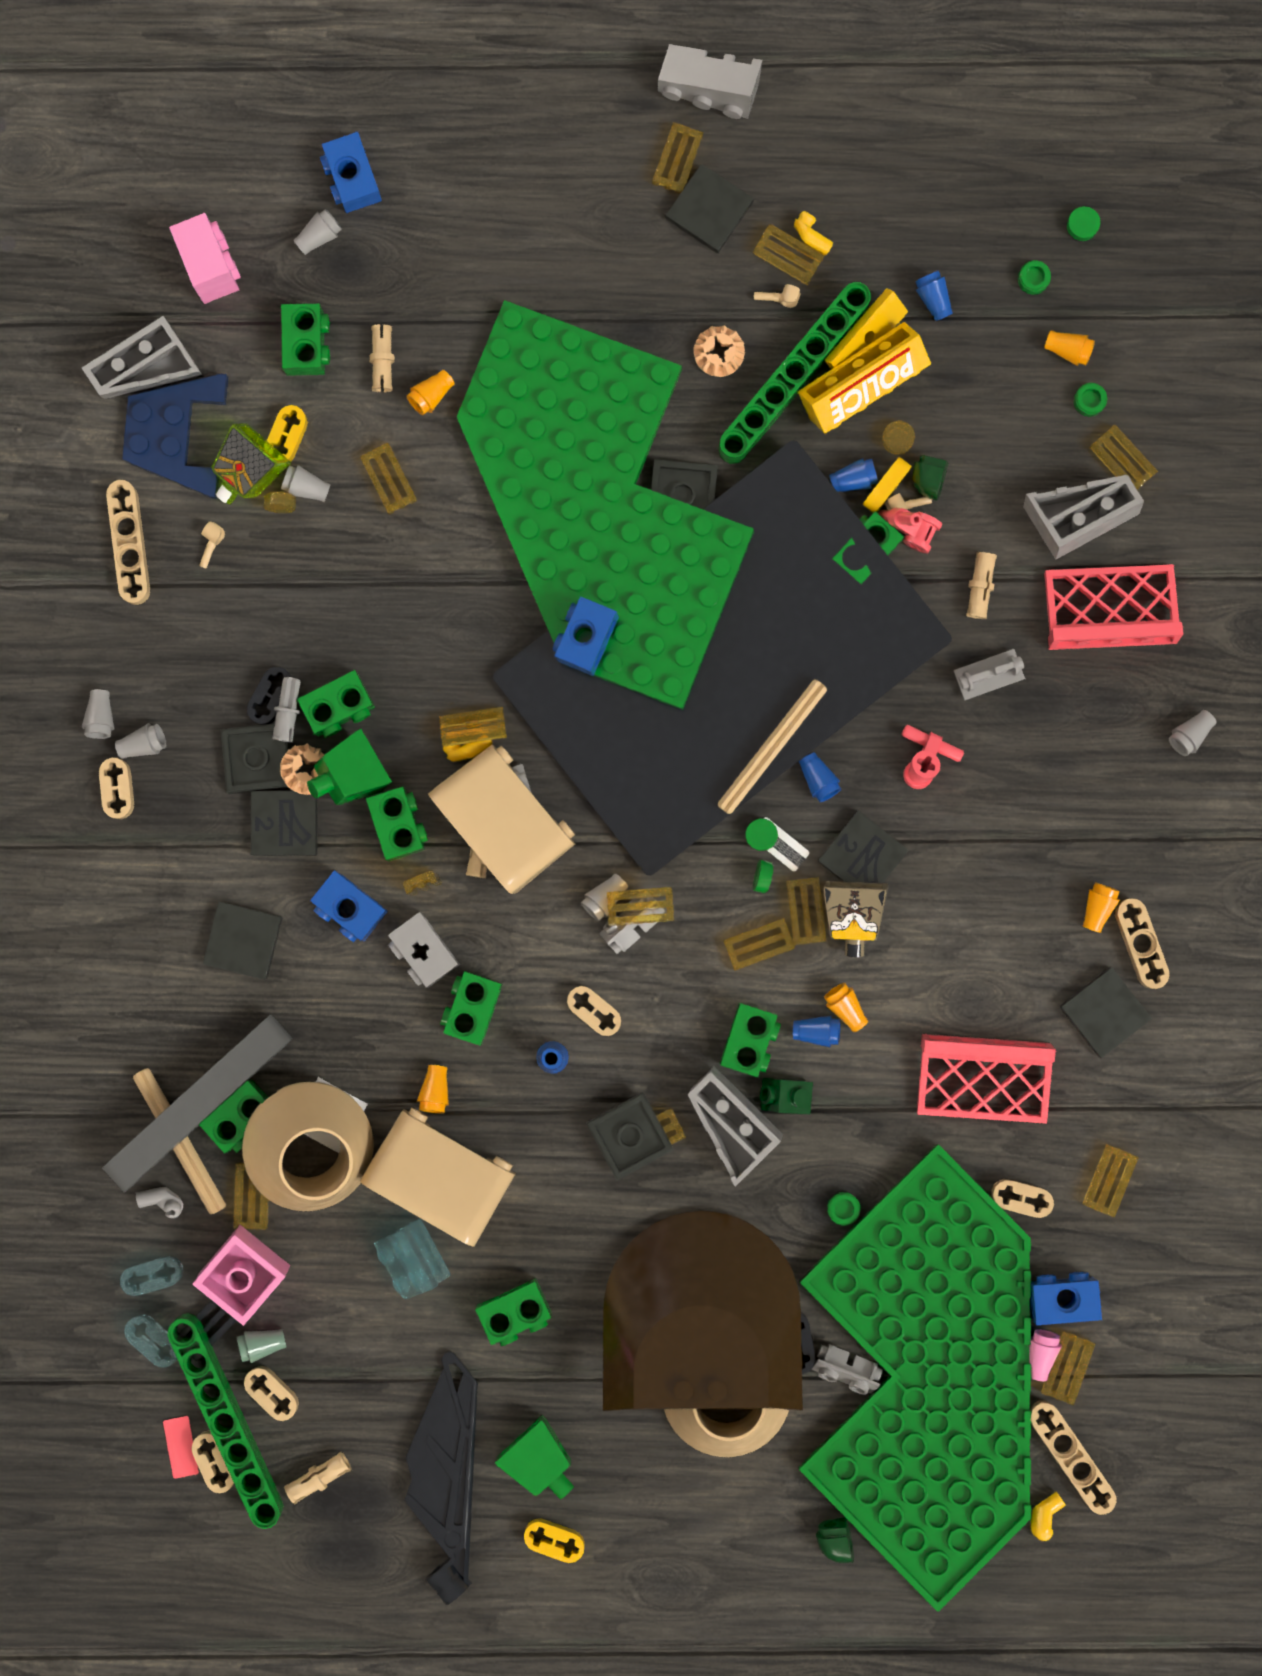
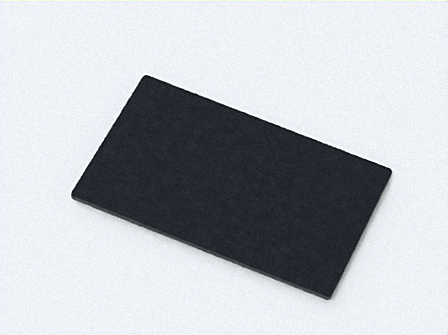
[493,440,952,876]

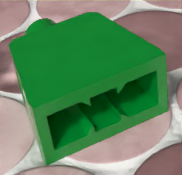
[307,729,392,805]
[495,1415,574,1500]

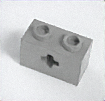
[388,912,460,988]

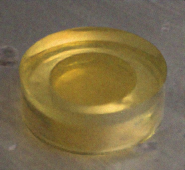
[882,421,915,455]
[263,492,296,513]

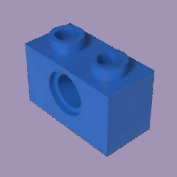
[320,132,382,213]
[553,596,619,676]
[310,870,388,942]
[1030,1272,1102,1325]

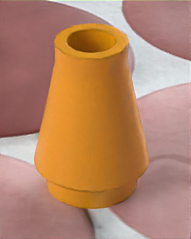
[1044,330,1095,366]
[406,370,455,415]
[1082,882,1120,933]
[824,983,868,1032]
[417,1065,449,1114]

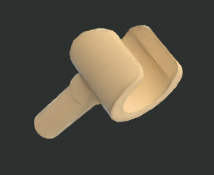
[754,284,801,308]
[885,493,932,510]
[199,522,225,568]

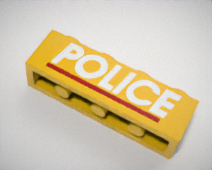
[798,322,931,434]

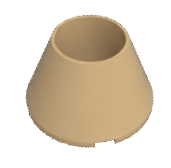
[242,1082,374,1211]
[664,1409,789,1457]

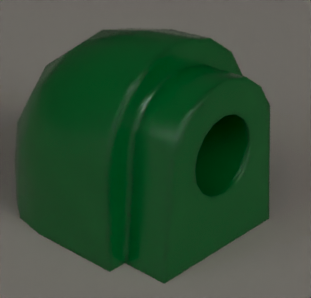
[912,455,949,501]
[816,1517,854,1563]

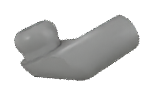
[136,1187,183,1218]

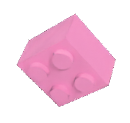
[169,213,241,304]
[193,1225,290,1326]

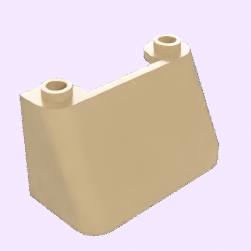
[428,745,575,894]
[360,1107,516,1247]

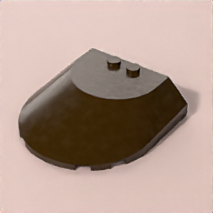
[603,1211,803,1412]

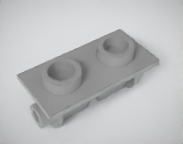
[954,649,1025,701]
[599,891,665,954]
[811,1344,882,1395]

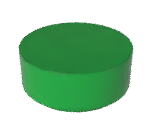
[1067,206,1100,241]
[1018,260,1051,295]
[1073,383,1107,417]
[745,819,778,851]
[753,860,773,894]
[827,1192,860,1226]

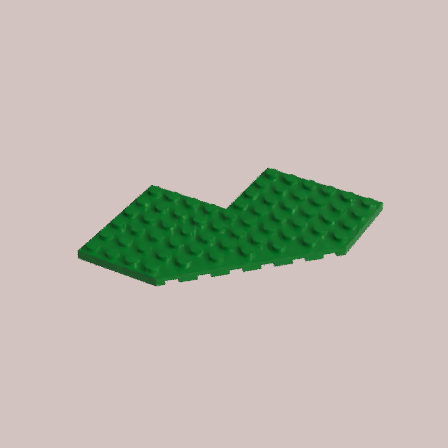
[457,300,754,710]
[798,1144,1031,1612]

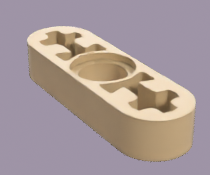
[1115,899,1169,989]

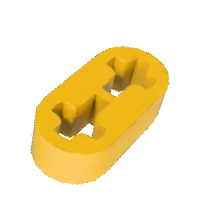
[265,405,308,466]
[863,457,912,513]
[524,1518,585,1563]

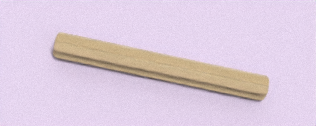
[718,680,827,814]
[133,1068,226,1214]

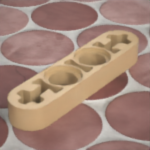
[106,480,150,605]
[1030,1400,1116,1515]

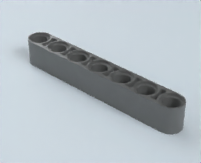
[102,1014,293,1193]

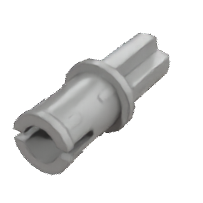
[272,677,300,742]

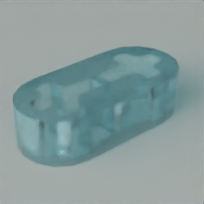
[120,1256,183,1296]
[124,1314,178,1368]

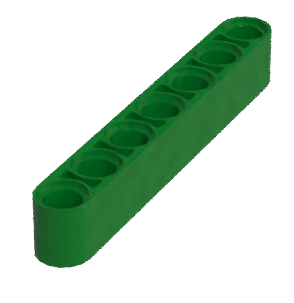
[719,282,871,464]
[167,1313,283,1529]

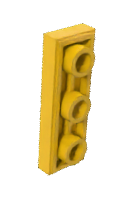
[825,288,908,369]

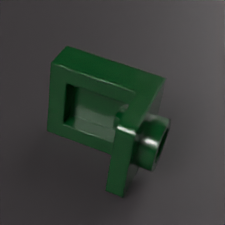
[760,1078,813,1115]

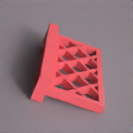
[1044,564,1183,650]
[917,1034,1056,1124]

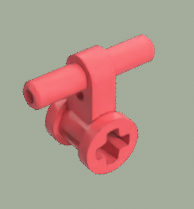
[878,508,942,554]
[902,725,964,789]

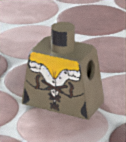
[824,881,888,957]

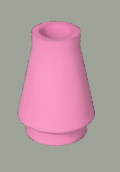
[1029,1329,1062,1381]

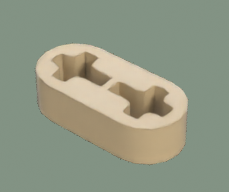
[99,758,134,819]
[567,986,621,1036]
[991,1179,1054,1218]
[244,1366,299,1421]
[192,1430,234,1493]

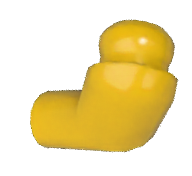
[794,211,833,256]
[443,732,493,762]
[1030,1491,1066,1541]

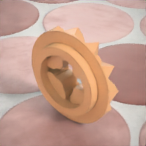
[694,325,745,377]
[280,743,324,795]

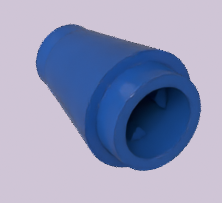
[915,270,953,321]
[829,458,879,492]
[799,752,841,802]
[793,1015,840,1048]
[536,1041,569,1074]

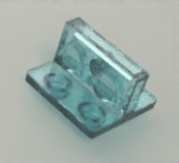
[374,1218,451,1300]

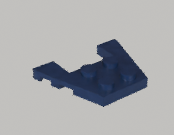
[122,374,228,499]

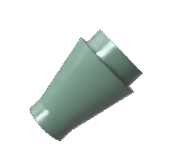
[237,1329,287,1363]

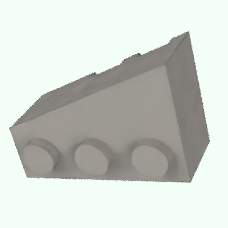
[658,44,762,119]
[82,316,202,399]
[1023,475,1144,560]
[688,1066,783,1187]

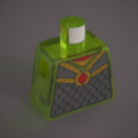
[212,423,291,505]

